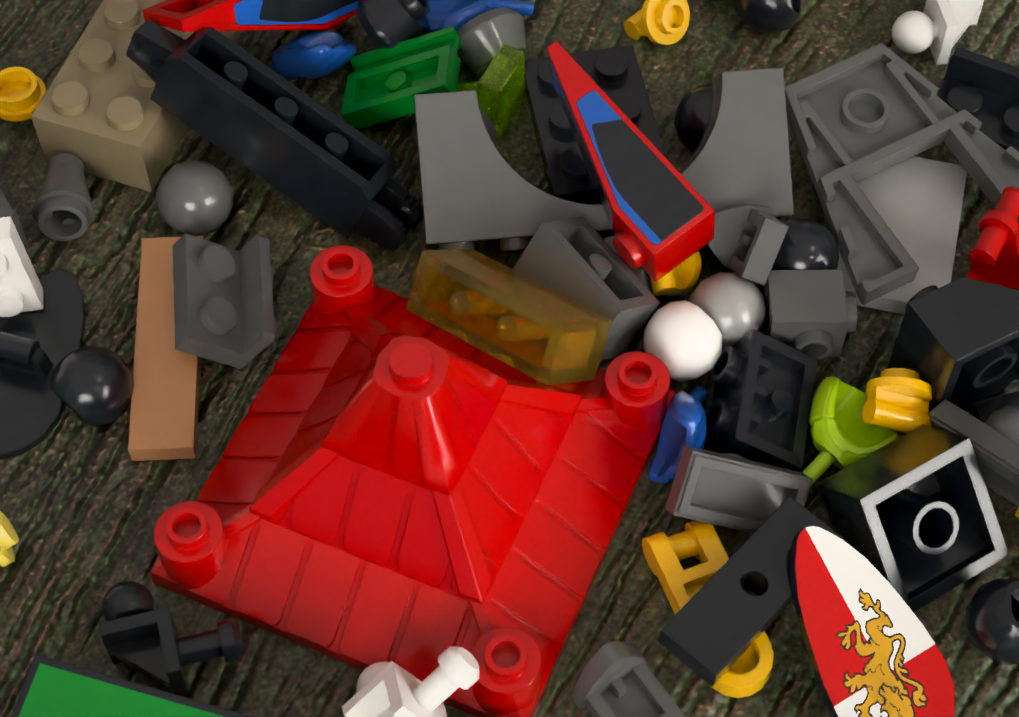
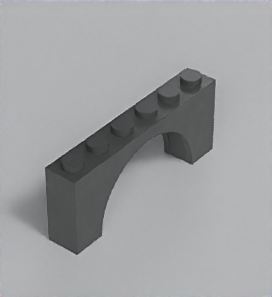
[414,67,794,256]

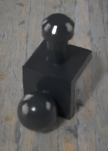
[99,581,245,698]

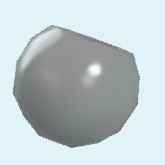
[689,272,767,349]

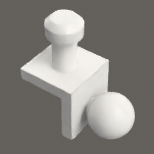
[892,0,984,65]
[342,646,479,717]

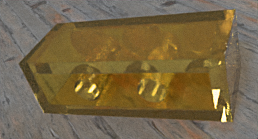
[406,249,612,386]

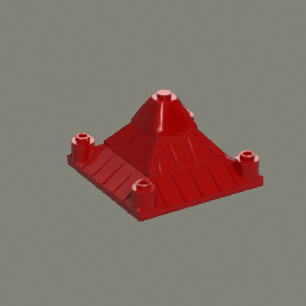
[150,245,676,717]

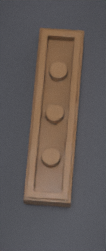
[128,236,204,461]

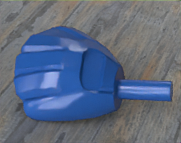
[426,0,534,34]
[266,30,356,80]
[648,386,708,484]

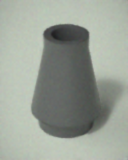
[32,153,94,241]

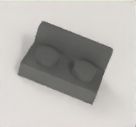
[173,233,278,369]

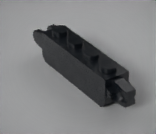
[126,19,423,251]

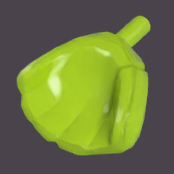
[802,376,901,486]

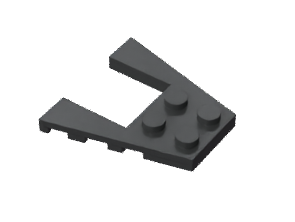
[785,43,1019,305]

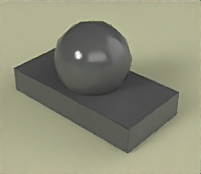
[929,399,1019,507]
[665,445,813,533]

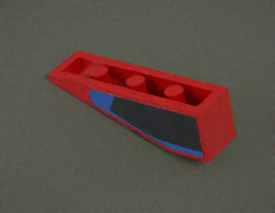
[142,0,359,32]
[547,41,715,282]

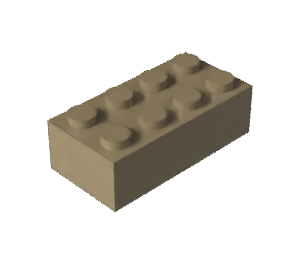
[31,0,242,192]

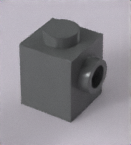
[762,270,857,360]

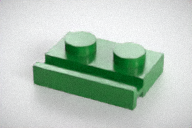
[341,26,463,129]

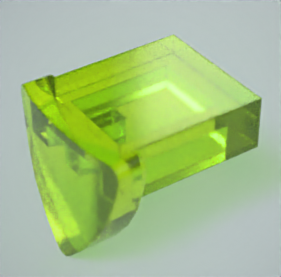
[457,44,526,140]

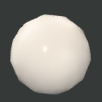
[643,300,723,382]

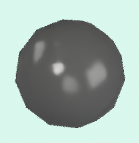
[156,160,233,236]

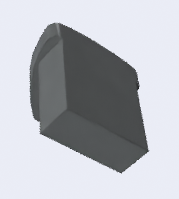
[707,204,789,286]
[571,641,685,717]

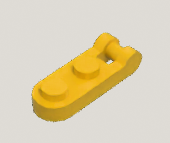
[642,520,774,698]

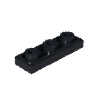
[657,497,844,686]

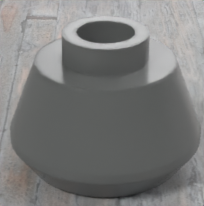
[457,7,527,82]

